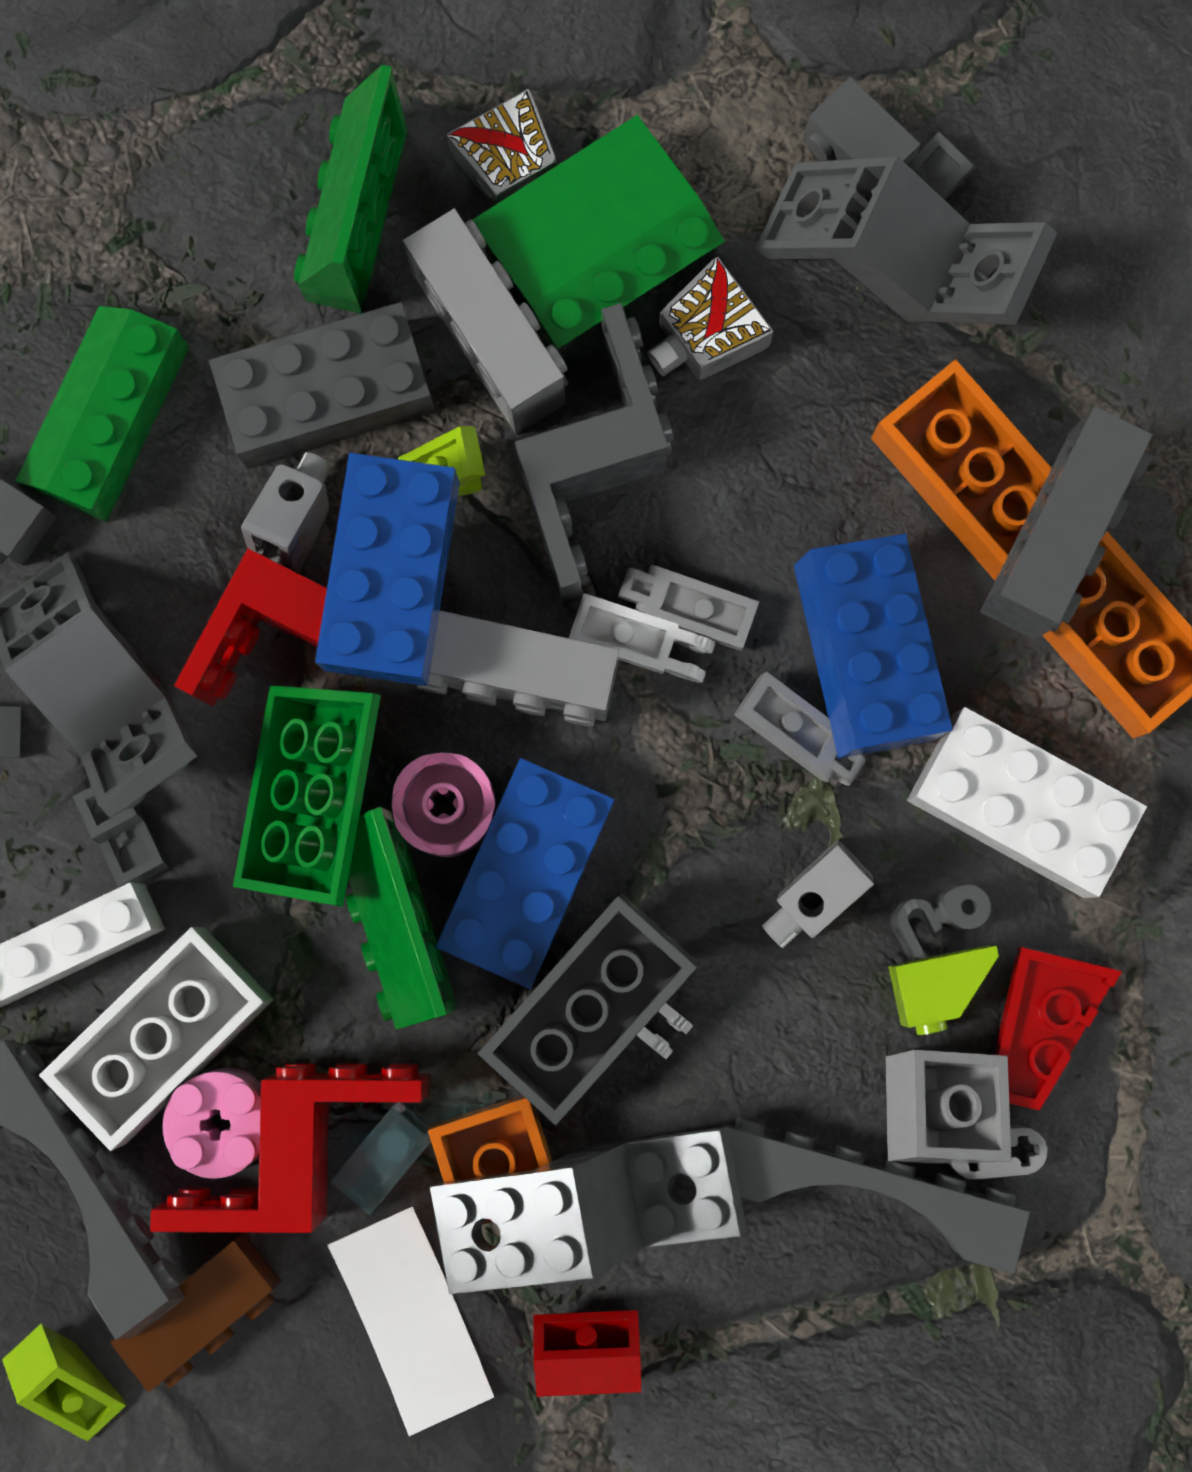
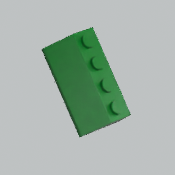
[15,306,189,523]

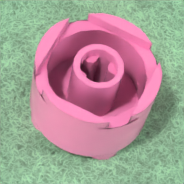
[392,752,498,858]
[163,1068,261,1179]

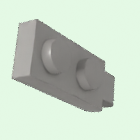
[618,565,759,651]
[734,672,866,786]

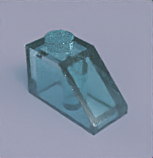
[331,1102,431,1215]

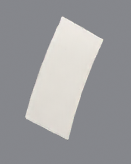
[328,1206,494,1436]

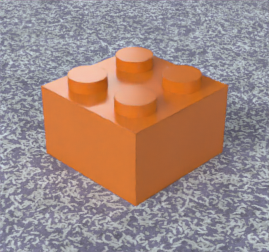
[428,1095,552,1225]

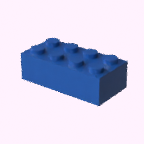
[315,453,460,686]
[793,533,953,759]
[436,758,614,989]

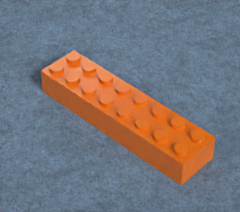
[871,359,1192,739]

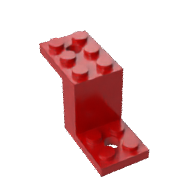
[174,548,327,707]
[150,1063,431,1233]

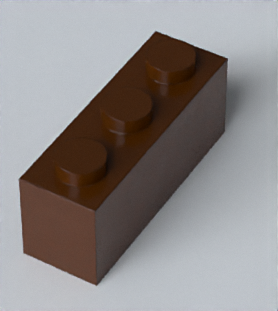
[110,1233,281,1393]

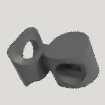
[890,884,991,958]

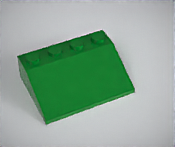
[294,65,408,314]
[472,114,725,349]
[233,686,381,907]
[346,807,459,1029]

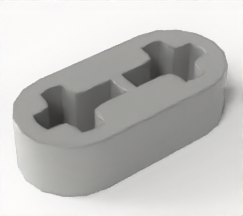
[948,1125,1048,1180]

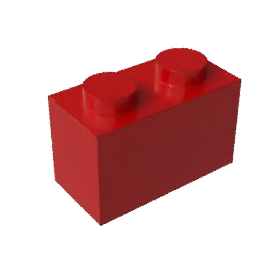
[533,1310,642,1397]

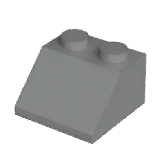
[886,1050,1012,1163]

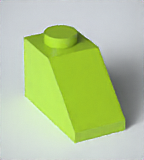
[888,945,999,1035]
[2,1323,126,1442]

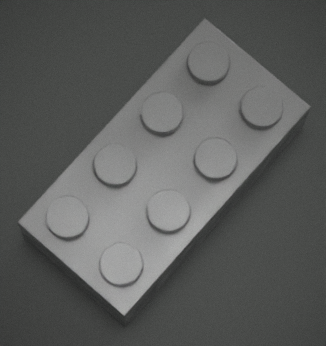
[402,208,568,435]
[417,611,619,727]

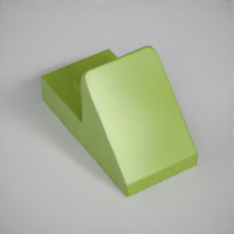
[398,426,485,496]

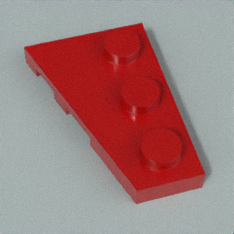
[994,947,1122,1111]

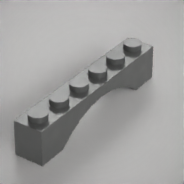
[0,1039,185,1340]
[722,1117,1030,1274]

